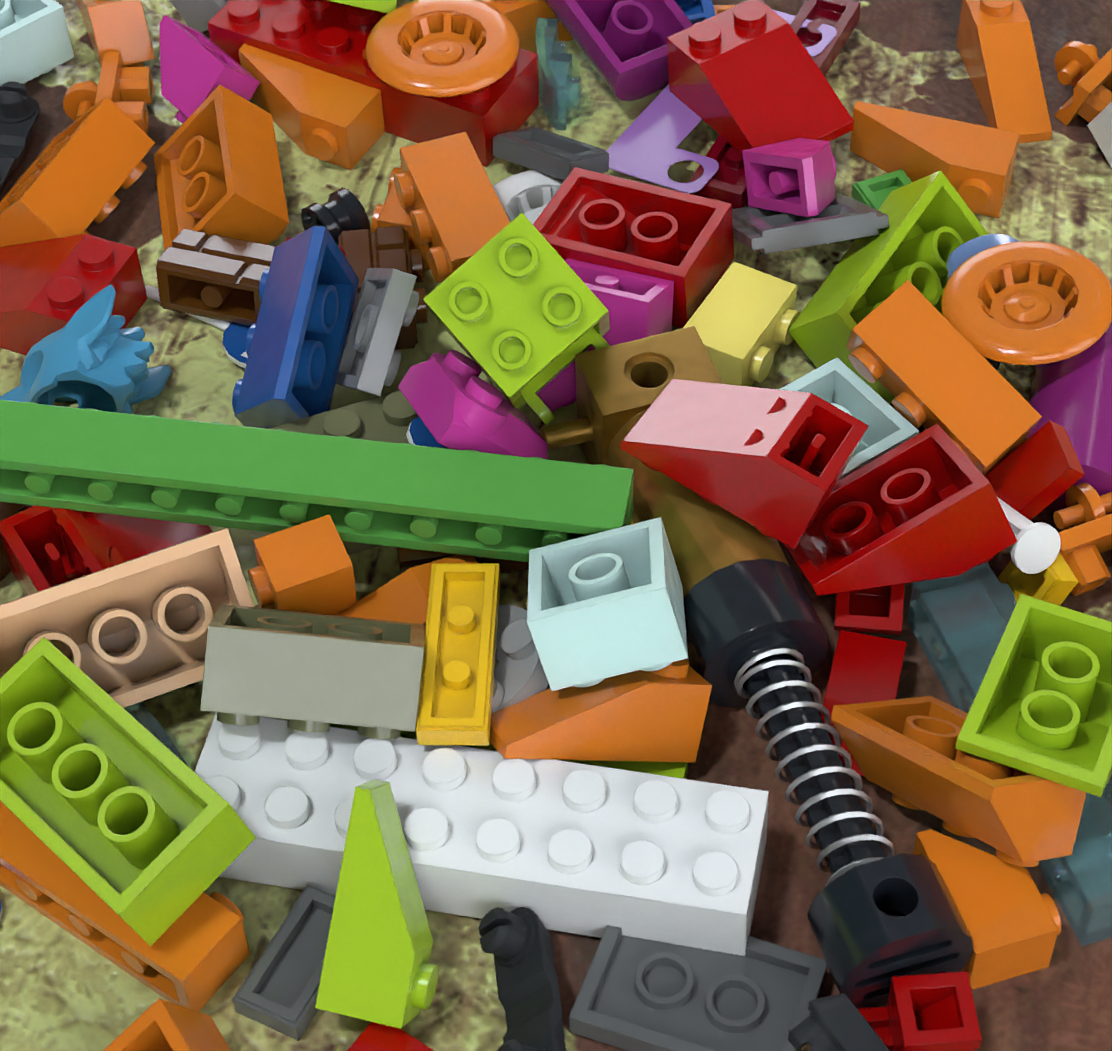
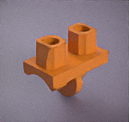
[1054,41,1112,126]
[63,51,155,135]
[1053,482,1112,596]

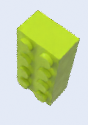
[0,637,256,947]

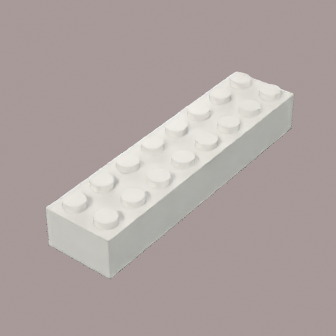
[194,712,769,956]

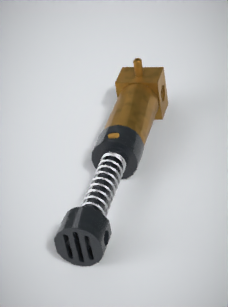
[539,326,974,1009]

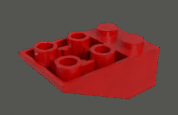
[619,379,869,549]
[0,506,213,596]

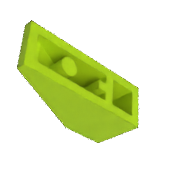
[315,779,438,1028]

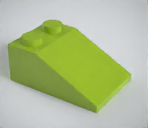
[955,594,1112,797]

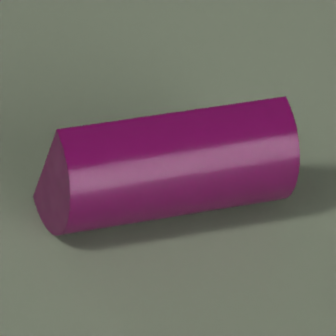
[544,0,693,101]
[1027,299,1112,515]

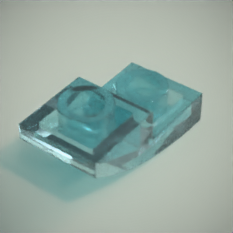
[536,18,582,131]

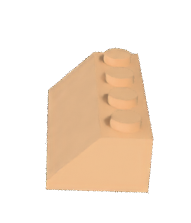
[0,528,254,708]

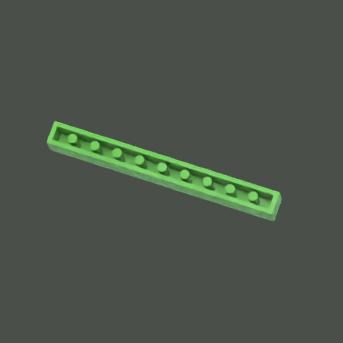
[0,400,634,562]

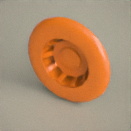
[366,0,520,97]
[941,241,1112,365]

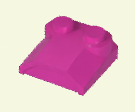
[398,349,548,459]

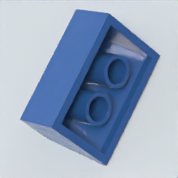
[232,226,359,429]

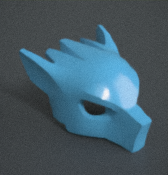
[0,285,171,414]

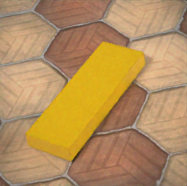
[416,563,501,746]

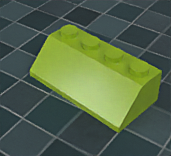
[788,170,989,403]

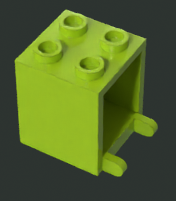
[423,213,610,425]

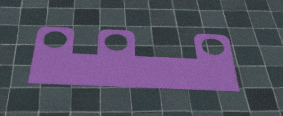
[606,10,837,193]

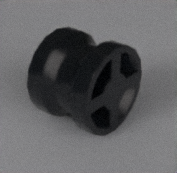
[301,187,371,245]

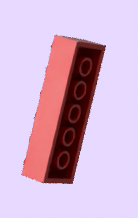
[207,0,539,167]

